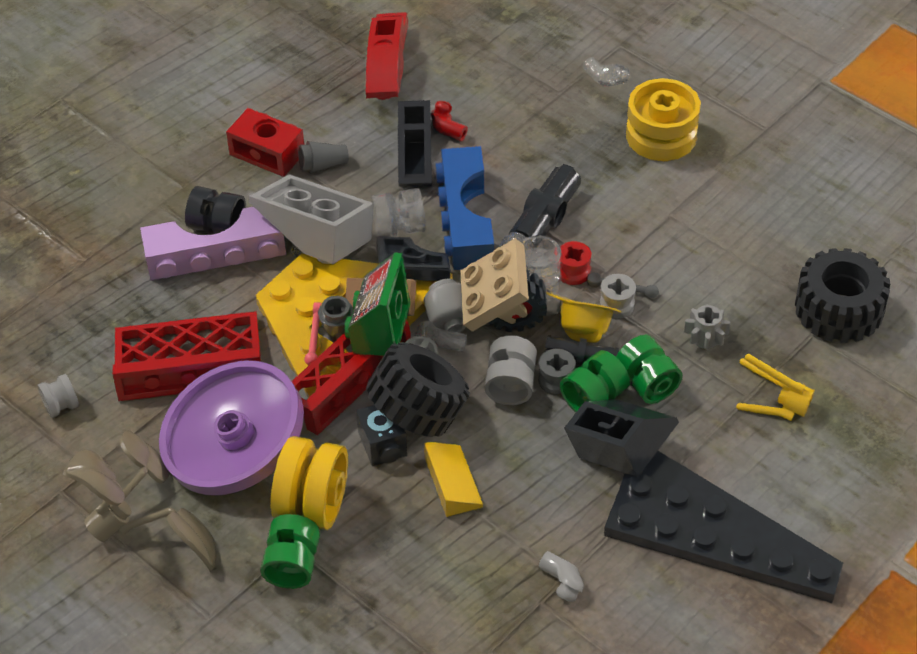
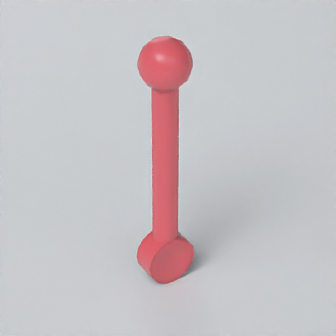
[304,302,322,366]

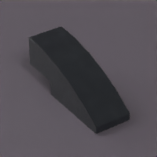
[398,100,432,187]

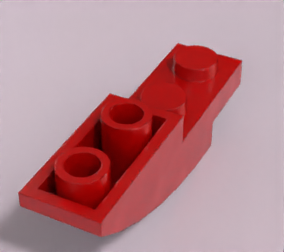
[366,12,409,100]

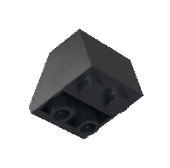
[564,400,679,477]

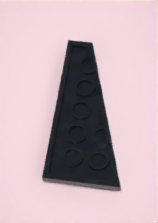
[604,451,843,603]

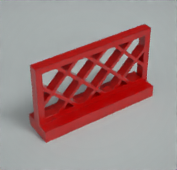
[113,311,261,401]

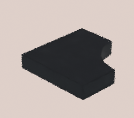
[376,236,451,281]

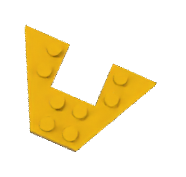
[256,253,453,398]

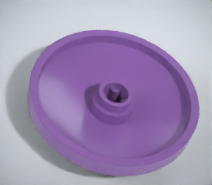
[159,361,304,495]

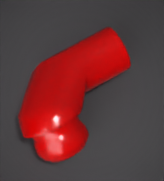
[431,101,468,141]

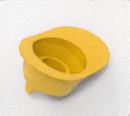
[546,292,621,343]

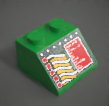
[345,252,411,356]

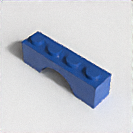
[436,146,494,270]

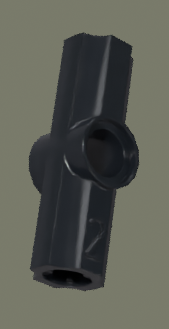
[509,164,581,253]

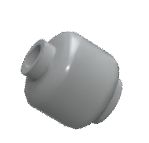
[423,279,466,334]

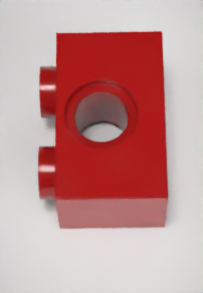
[226,108,304,177]

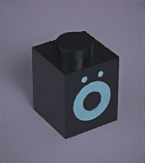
[356,405,407,466]

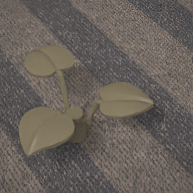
[63,430,216,572]

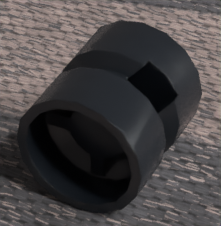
[185,186,246,234]

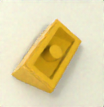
[424,442,483,517]

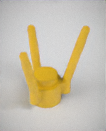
[736,354,815,421]

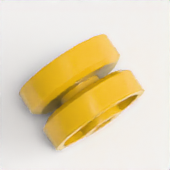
[626,78,701,161]
[270,436,348,530]

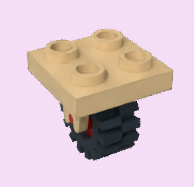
[460,238,547,332]

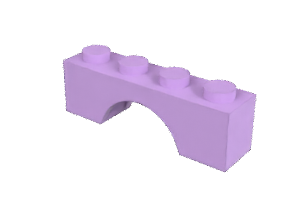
[140,207,286,280]

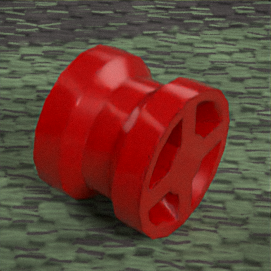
[556,241,592,285]

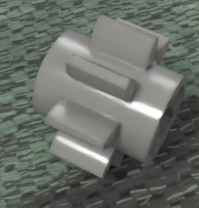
[684,305,730,350]

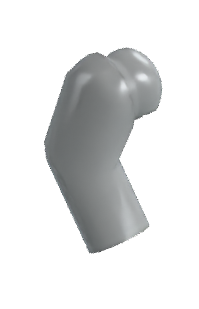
[539,551,584,602]

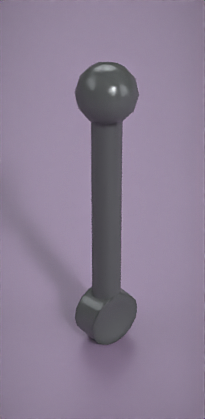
[587,272,659,298]

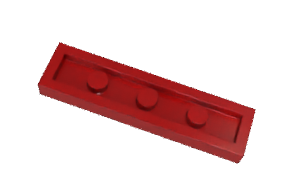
[291,320,411,436]

